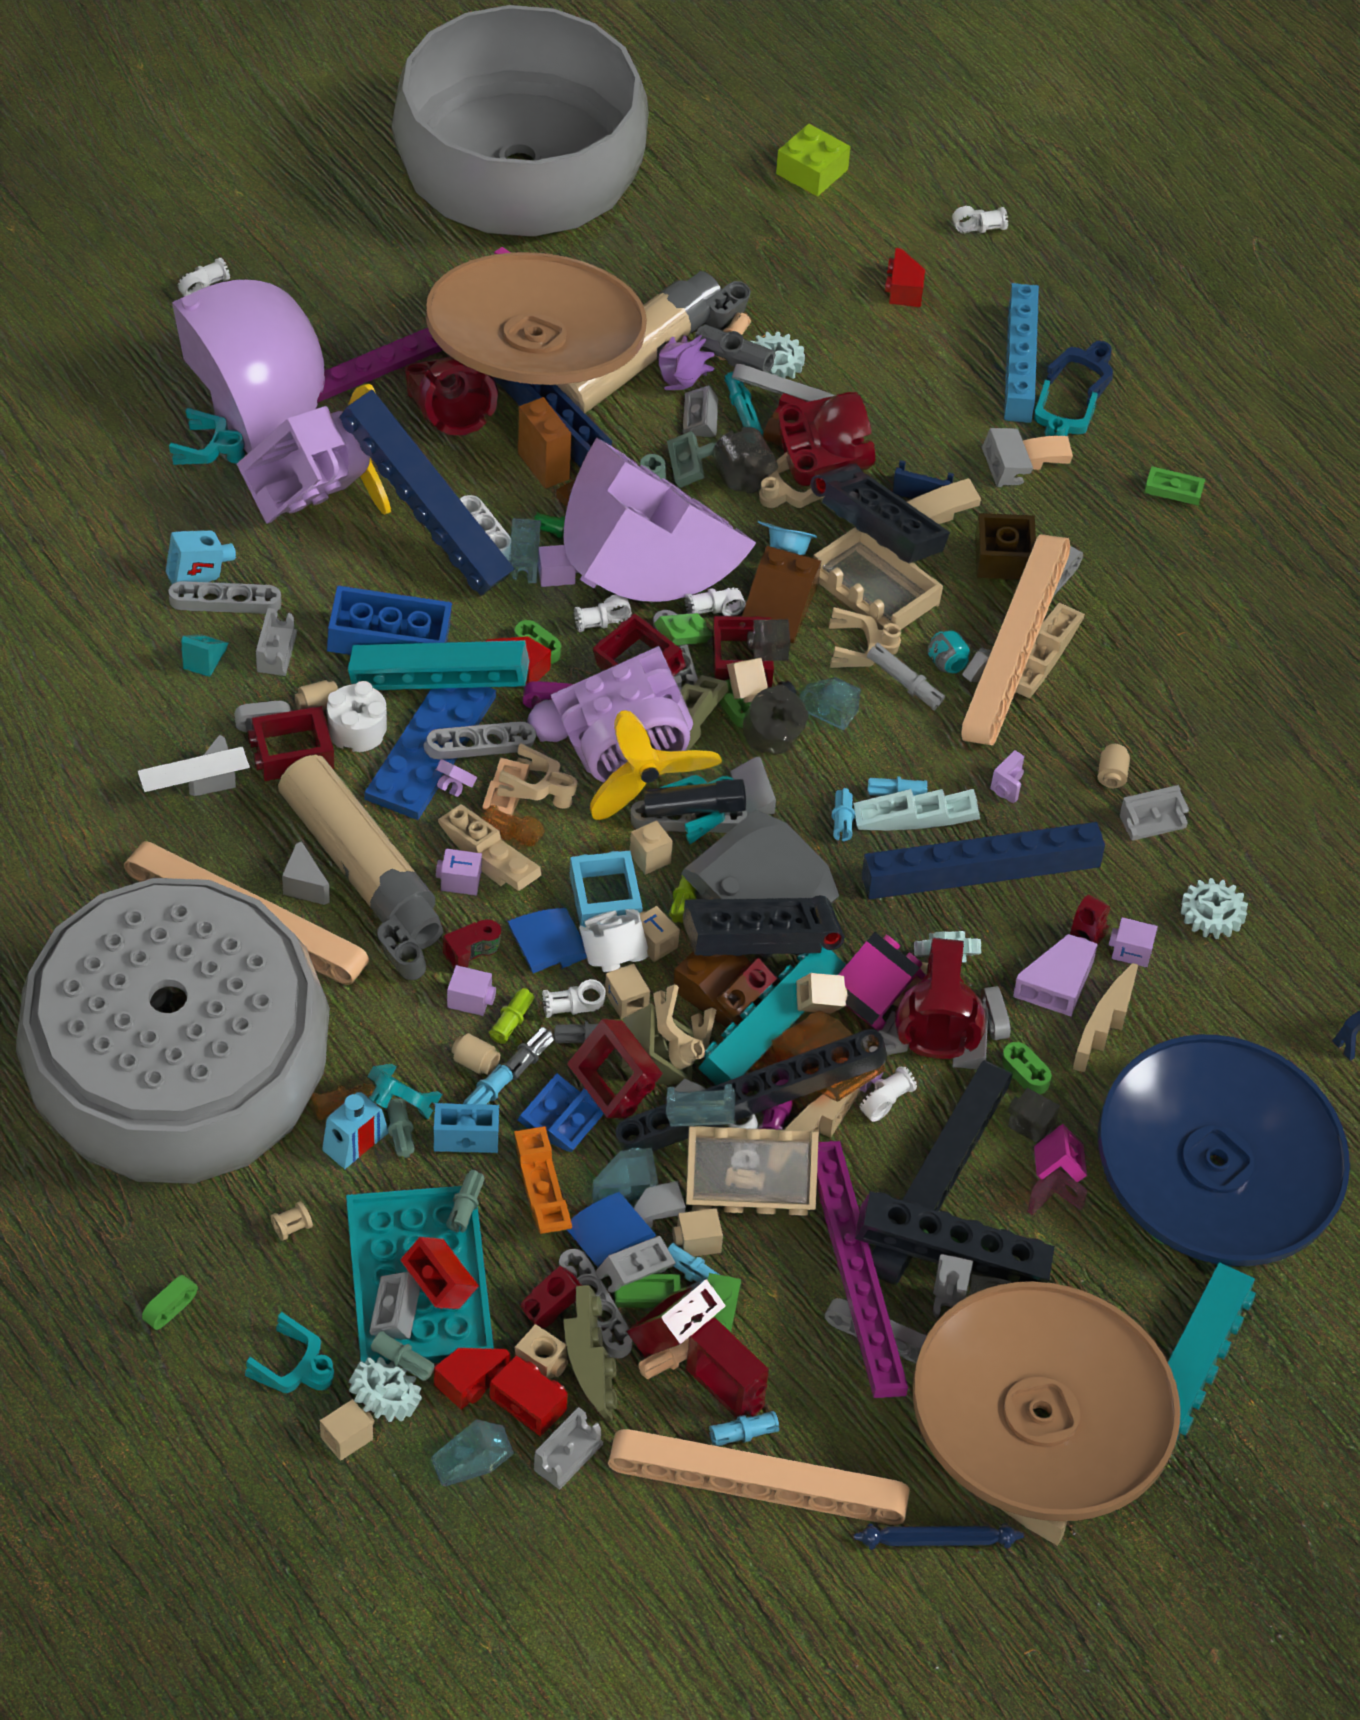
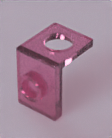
[1027,1168,1087,1215]

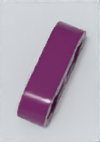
[523,681,572,709]

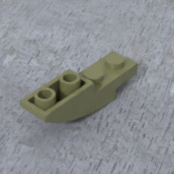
[680,675,728,751]
[564,1285,617,1421]

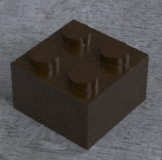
[975,513,1036,580]

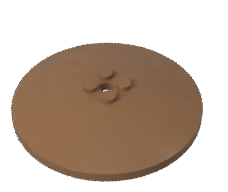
[426,252,647,385]
[912,1282,1180,1521]

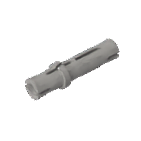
[867,643,945,710]

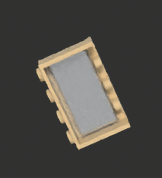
[813,527,943,630]
[685,1126,819,1215]

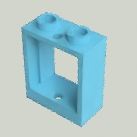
[570,851,643,927]

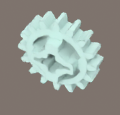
[751,332,805,379]
[1181,878,1248,939]
[914,931,981,963]
[349,1357,422,1422]

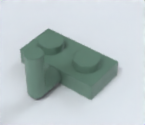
[667,431,729,488]

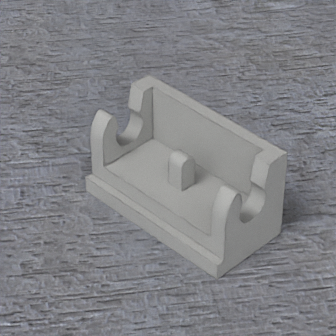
[982,428,1033,487]
[256,608,297,676]
[1120,785,1189,841]
[595,1236,676,1293]
[933,1254,973,1318]
[534,1407,603,1490]

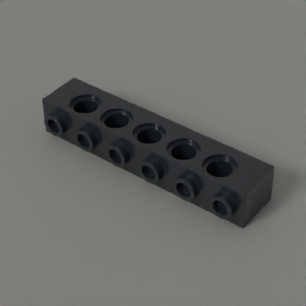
[855,1191,1055,1284]

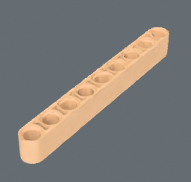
[961,534,1070,745]
[124,841,369,985]
[608,1429,910,1525]

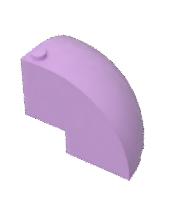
[172,280,325,453]
[564,438,756,602]

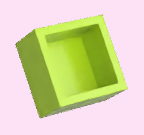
[776,124,851,197]

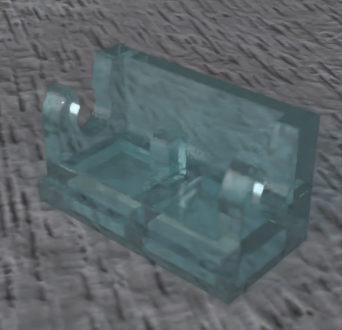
[509,518,541,583]
[666,1084,735,1126]

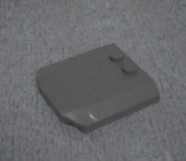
[681,810,839,961]

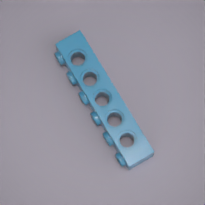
[1004,283,1039,423]

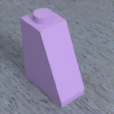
[1013,934,1097,1016]

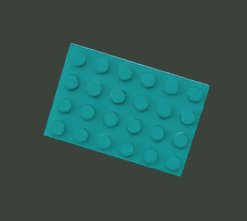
[346,1186,494,1364]

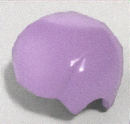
[527,700,568,742]

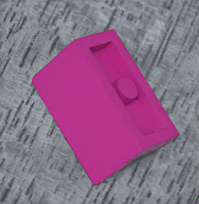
[1034,1124,1087,1183]

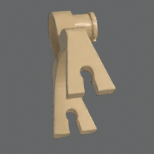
[759,452,825,508]
[829,607,901,668]
[497,743,577,808]
[653,984,716,1070]

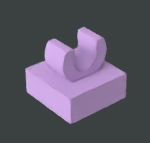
[436,759,477,797]

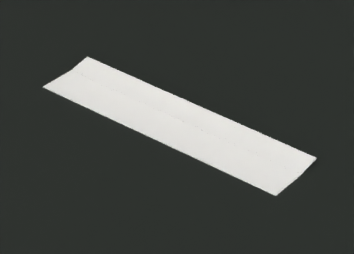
[138,746,250,792]

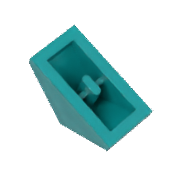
[181,634,228,677]

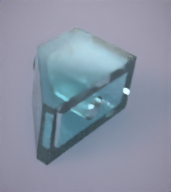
[793,677,861,730]
[592,1148,657,1204]
[431,1419,514,1486]

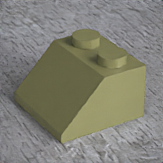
[622,1004,693,1085]

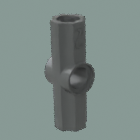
[695,324,776,372]

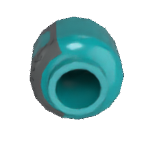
[927,631,970,673]

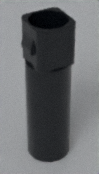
[644,779,746,818]

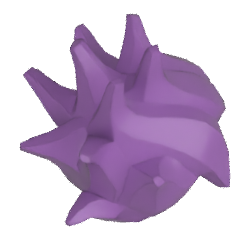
[659,335,714,390]

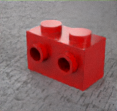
[400,1237,479,1309]
[490,1355,568,1437]

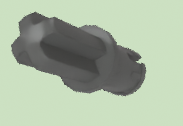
[554,1021,598,1043]
[503,1027,554,1080]

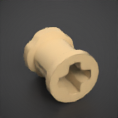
[270,1201,313,1241]

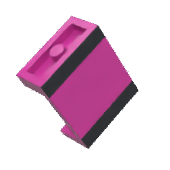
[838,932,926,1032]

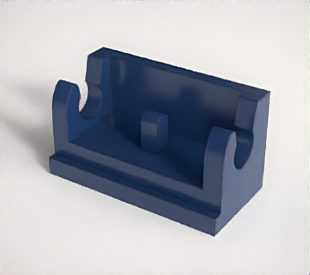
[892,460,954,499]

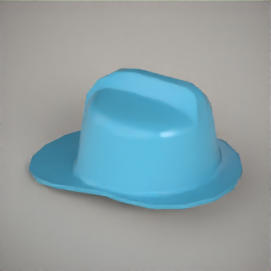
[757,521,817,555]

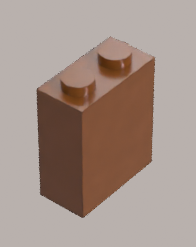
[518,397,571,489]

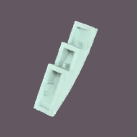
[853,789,980,831]

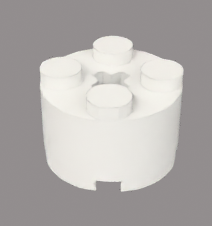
[327,681,387,752]
[579,909,648,972]

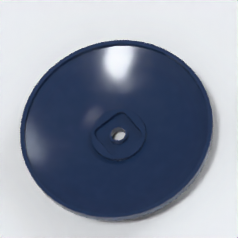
[1098,1034,1350,1266]

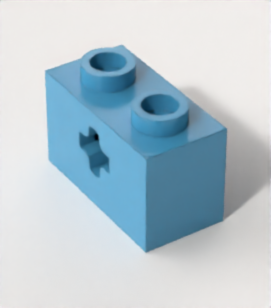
[434,1103,499,1153]

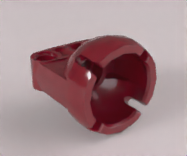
[405,356,498,435]
[779,391,876,486]
[895,938,986,1059]

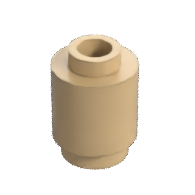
[295,680,338,711]
[1098,744,1130,789]
[452,1033,501,1075]

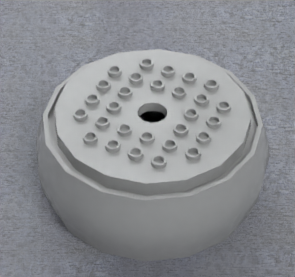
[392,5,649,236]
[16,878,330,1184]

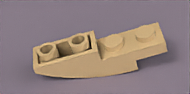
[438,804,542,891]

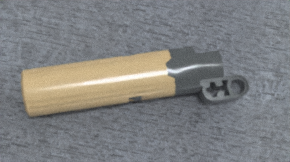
[556,271,751,413]
[278,754,444,980]

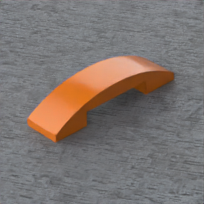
[514,1126,572,1234]

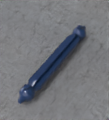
[854,1523,1024,1549]

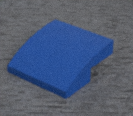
[508,908,587,973]
[517,1073,604,1152]
[567,1192,656,1268]

